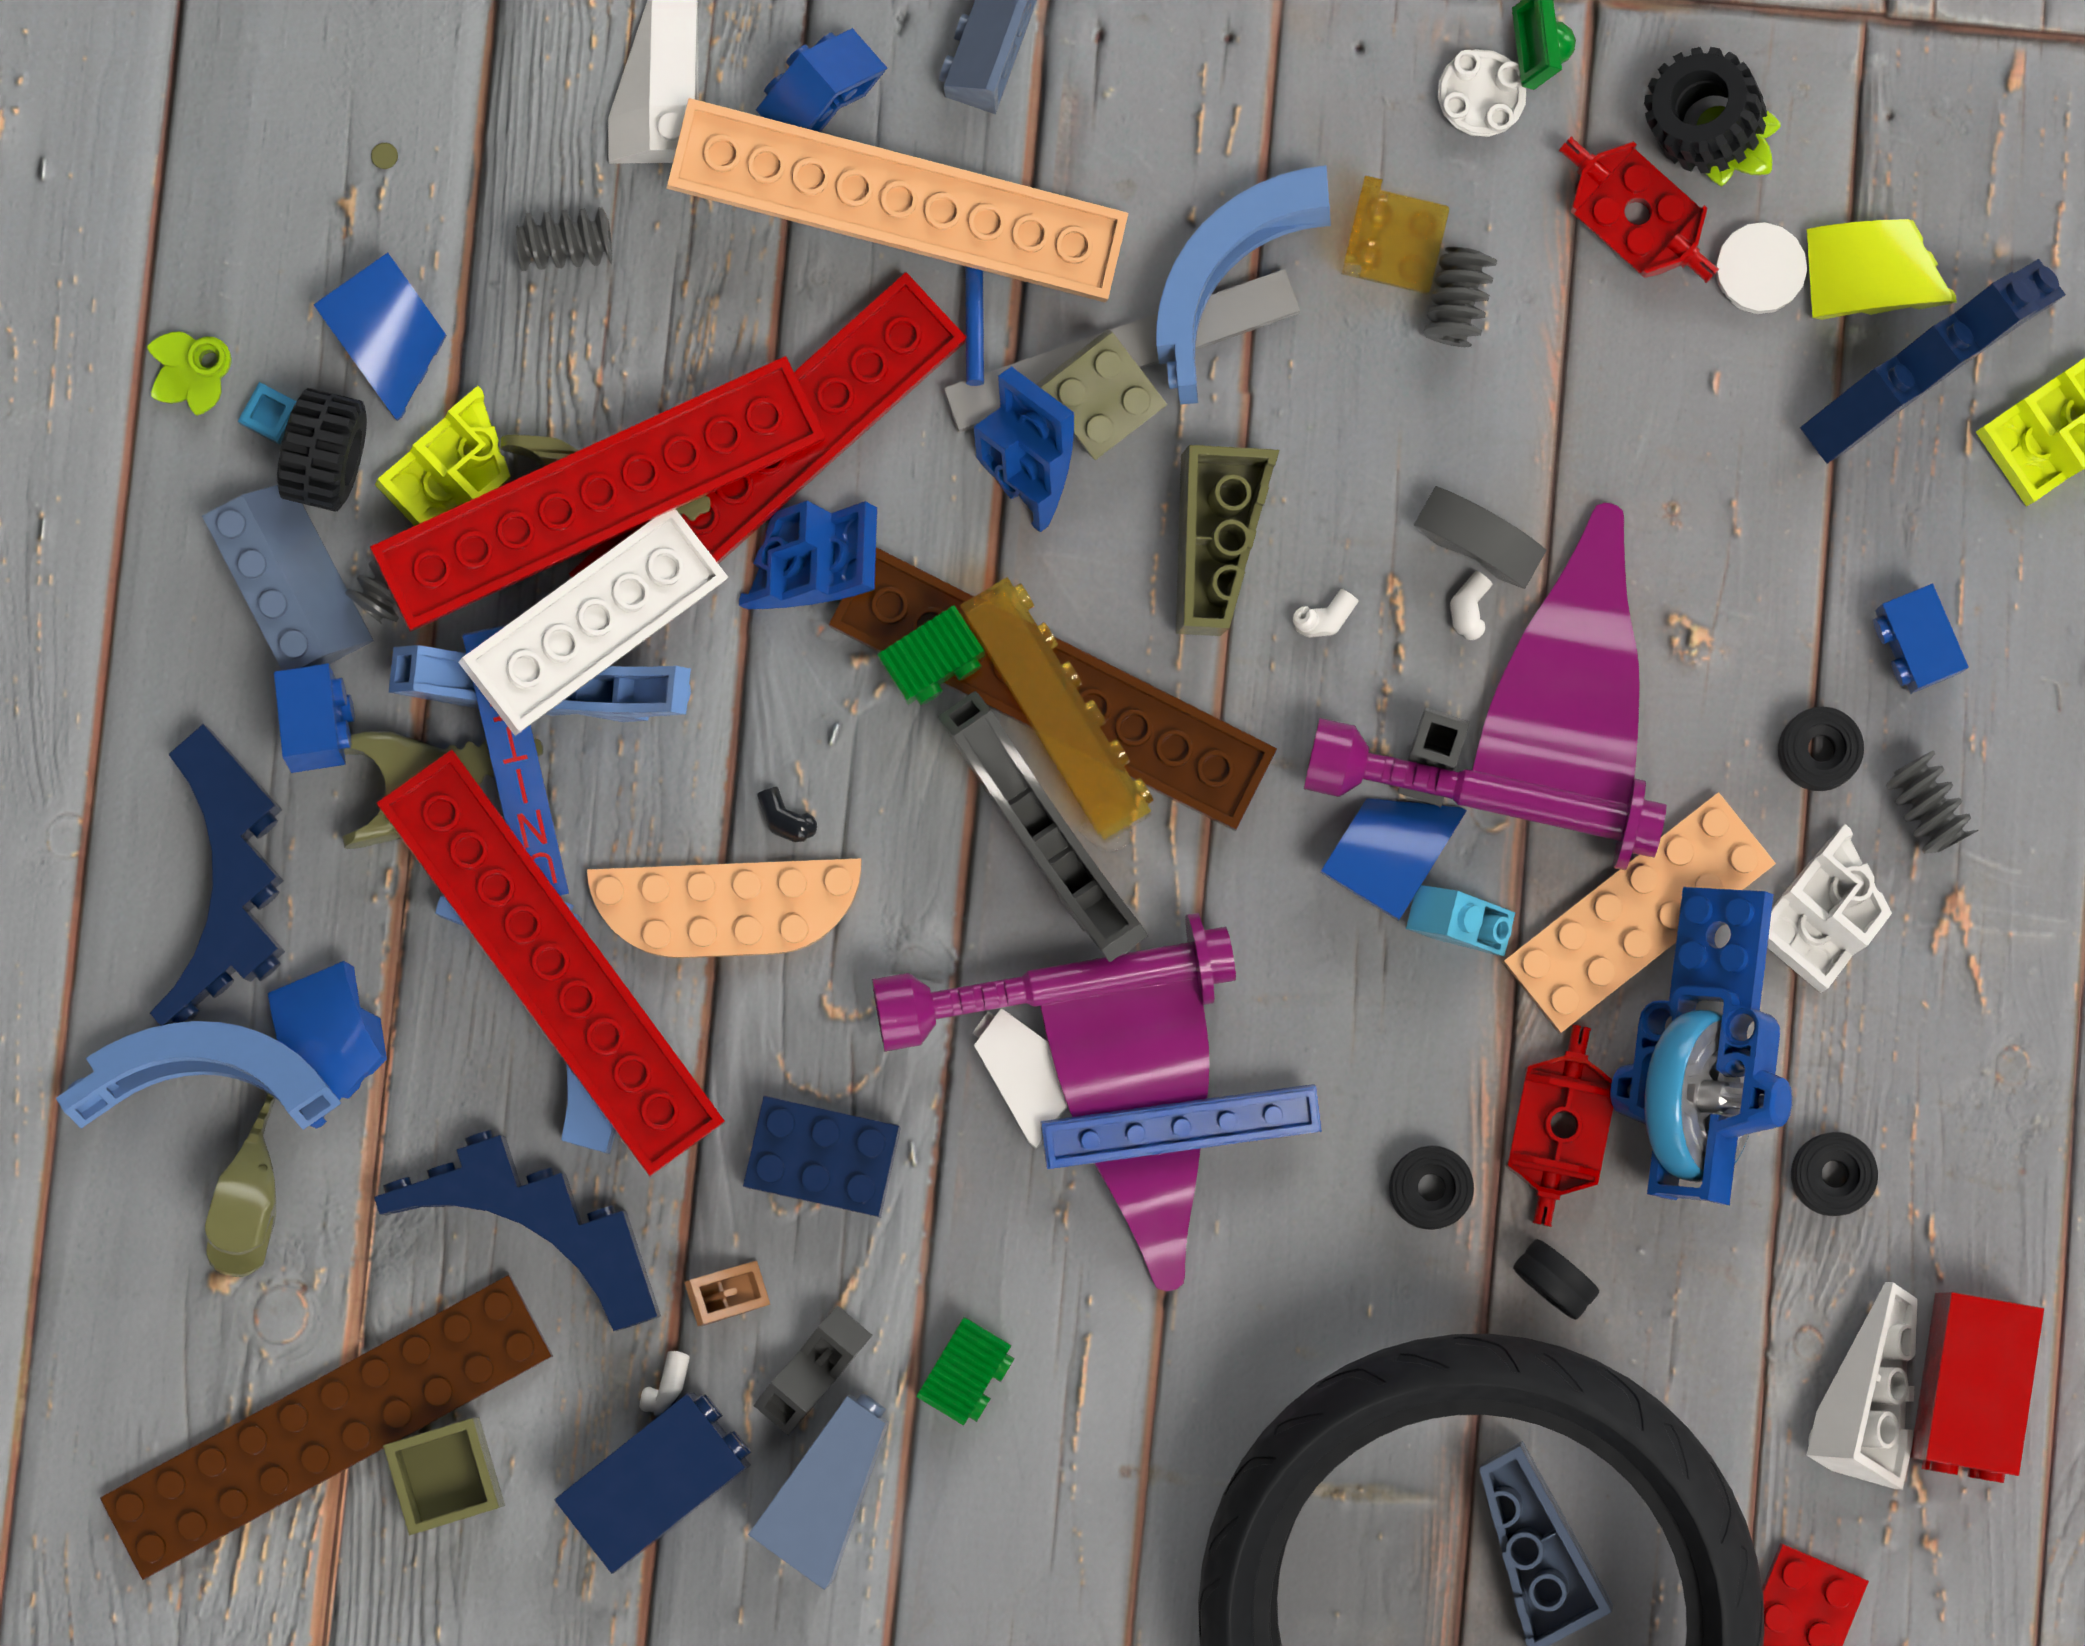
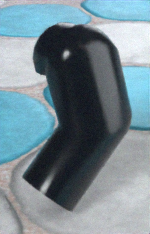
[757,787,817,842]

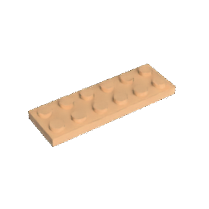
[1503,792,1776,1034]

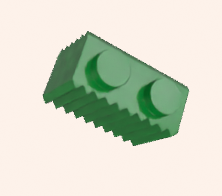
[877,605,985,706]
[916,1317,1015,1426]

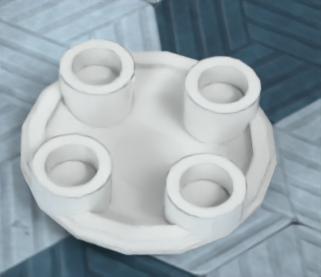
[1438,49,1526,137]

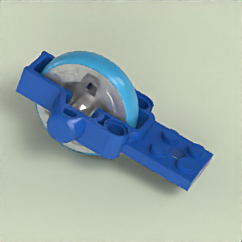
[1611,887,1792,1206]

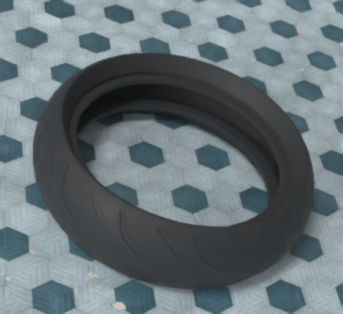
[1198,1334,1764,1646]

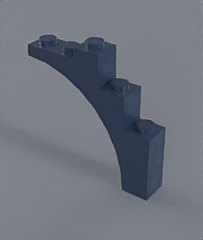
[1800,259,2066,464]
[150,724,285,1025]
[374,1130,661,1331]

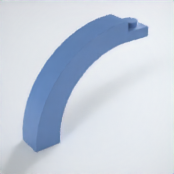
[1156,165,1331,405]
[56,1021,341,1130]

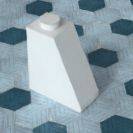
[972,1008,1068,1149]

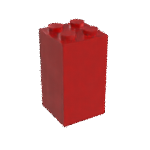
[1910,1292,2044,1483]

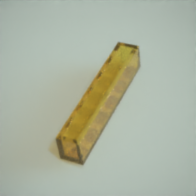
[960,577,1154,844]

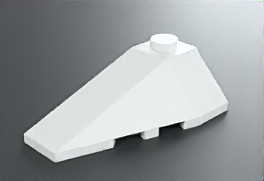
[608,0,699,164]
[1807,1282,1917,1490]

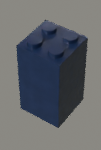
[554,1392,751,1574]

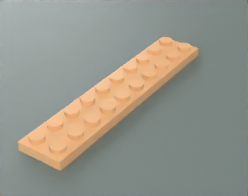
[666,98,1128,303]

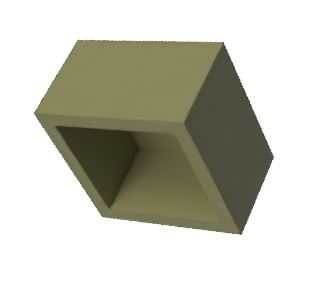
[1036,329,1168,460]
[383,1417,505,1536]

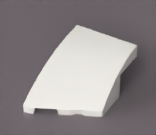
[1767,824,1892,993]

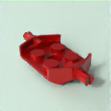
[1559,136,1719,283]
[1506,1025,1614,1227]

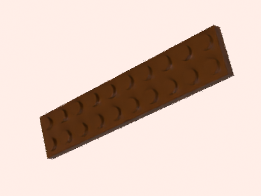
[829,547,1277,831]
[100,1275,553,1580]

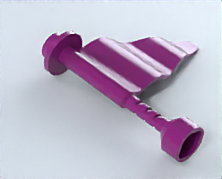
[1304,503,1667,870]
[872,913,1236,1291]

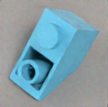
[1406,885,1515,957]

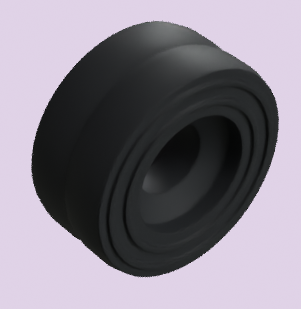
[1778,706,1864,791]
[1791,1132,1878,1216]
[1389,1146,1474,1230]
[1513,1239,1599,1320]

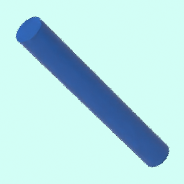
[965,266,984,386]

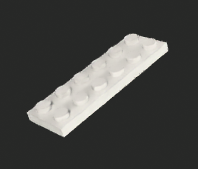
[458,509,729,736]

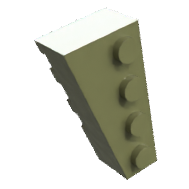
[1176,445,1280,636]

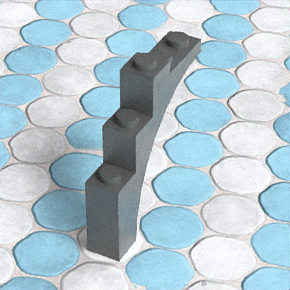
[938,691,1148,962]

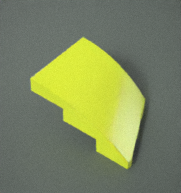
[1807,219,1957,320]
[1976,358,2085,507]
[375,386,511,526]

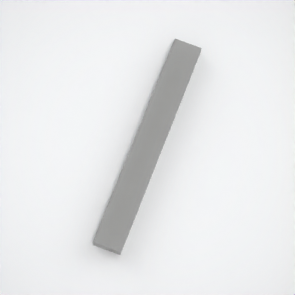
[944,269,1300,433]

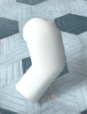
[1450,570,1493,640]
[1293,589,1359,638]
[639,1351,690,1416]

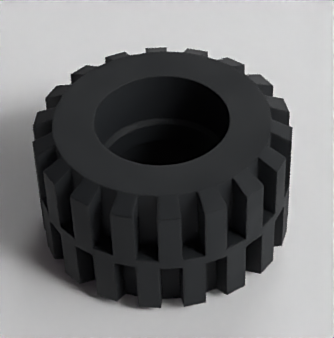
[1644,47,1767,173]
[277,388,367,512]

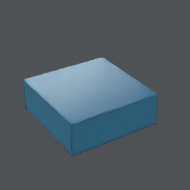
[238,382,296,445]

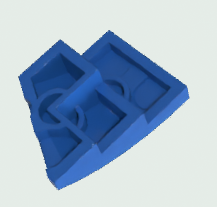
[313,252,447,421]
[974,366,1074,532]
[739,501,877,609]
[1320,798,1467,921]
[268,961,387,1129]

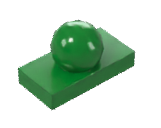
[1512,0,1576,90]

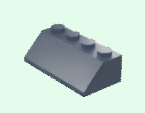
[939,0,1037,115]
[202,485,374,670]

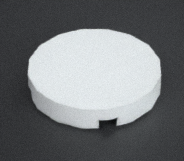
[1715,222,1807,314]

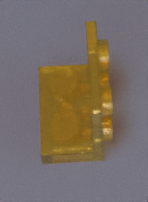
[1341,175,1449,294]

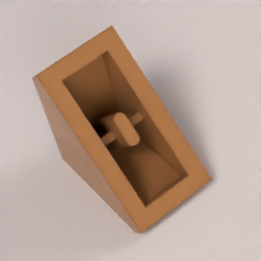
[684,1260,770,1326]

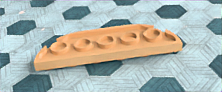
[587,858,862,958]

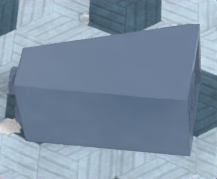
[748,1394,889,1590]

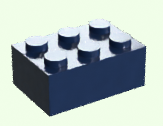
[743,1096,901,1218]

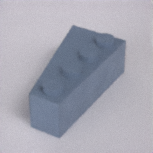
[1479,1441,1613,1646]

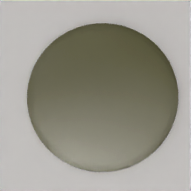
[371,143,398,169]

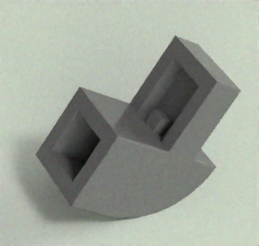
[1397,707,1470,807]

